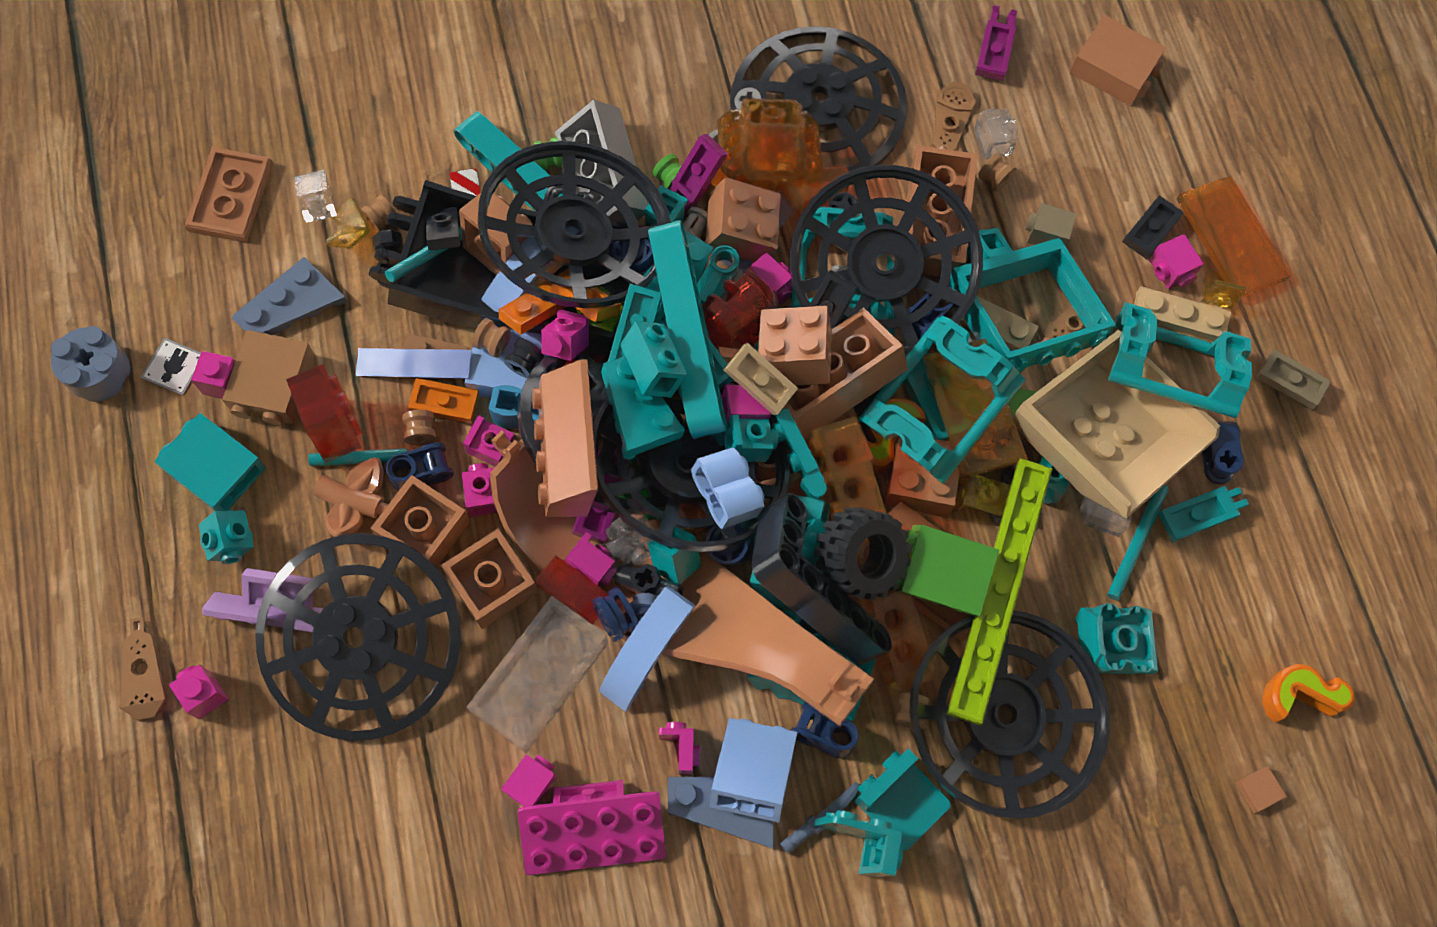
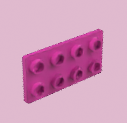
[518,780,666,875]

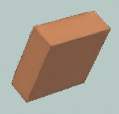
[1235,766,1286,813]

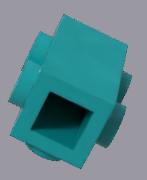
[620,321,687,397]

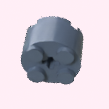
[51,326,131,402]

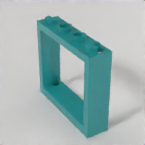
[948,238,1116,373]

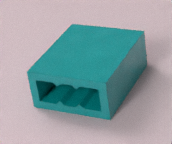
[154,413,267,511]

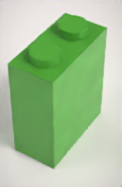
[895,524,999,616]

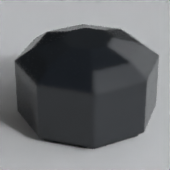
[372,230,404,253]

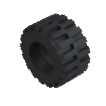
[815,507,912,600]

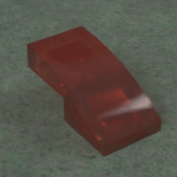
[535,555,608,626]

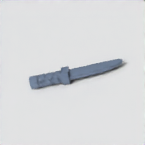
[780,782,859,855]

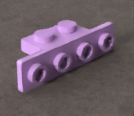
[202,568,324,632]

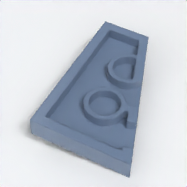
[231,257,347,335]
[668,777,773,849]

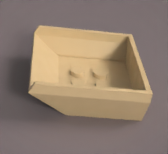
[1011,330,1220,518]

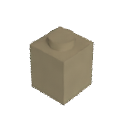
[1025,203,1077,247]

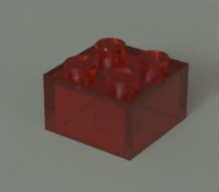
[286,364,363,463]

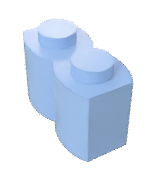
[691,447,764,529]

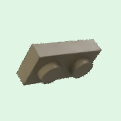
[1257,349,1331,410]

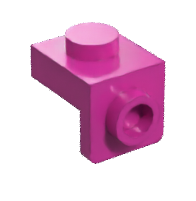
[659,722,700,775]

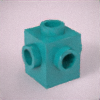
[199,511,254,564]

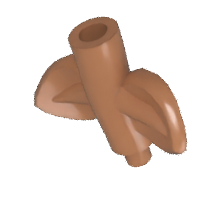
[314,458,389,537]

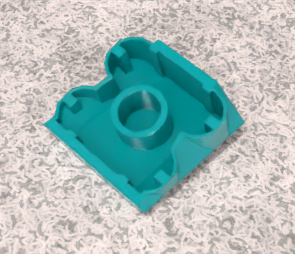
[1074,603,1158,674]

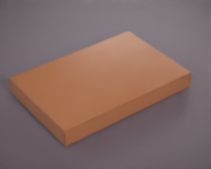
[184,147,273,242]

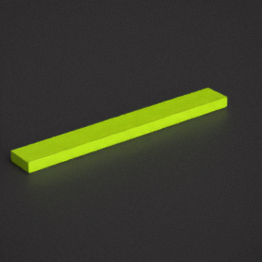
[947,458,1053,726]

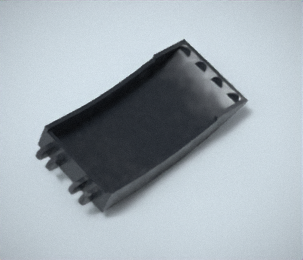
[368,180,648,347]

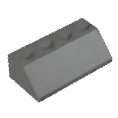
[555,99,648,224]

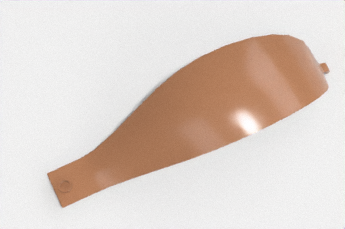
[490,430,875,726]

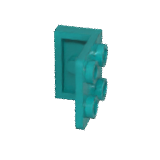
[854,748,950,851]
[814,810,903,877]

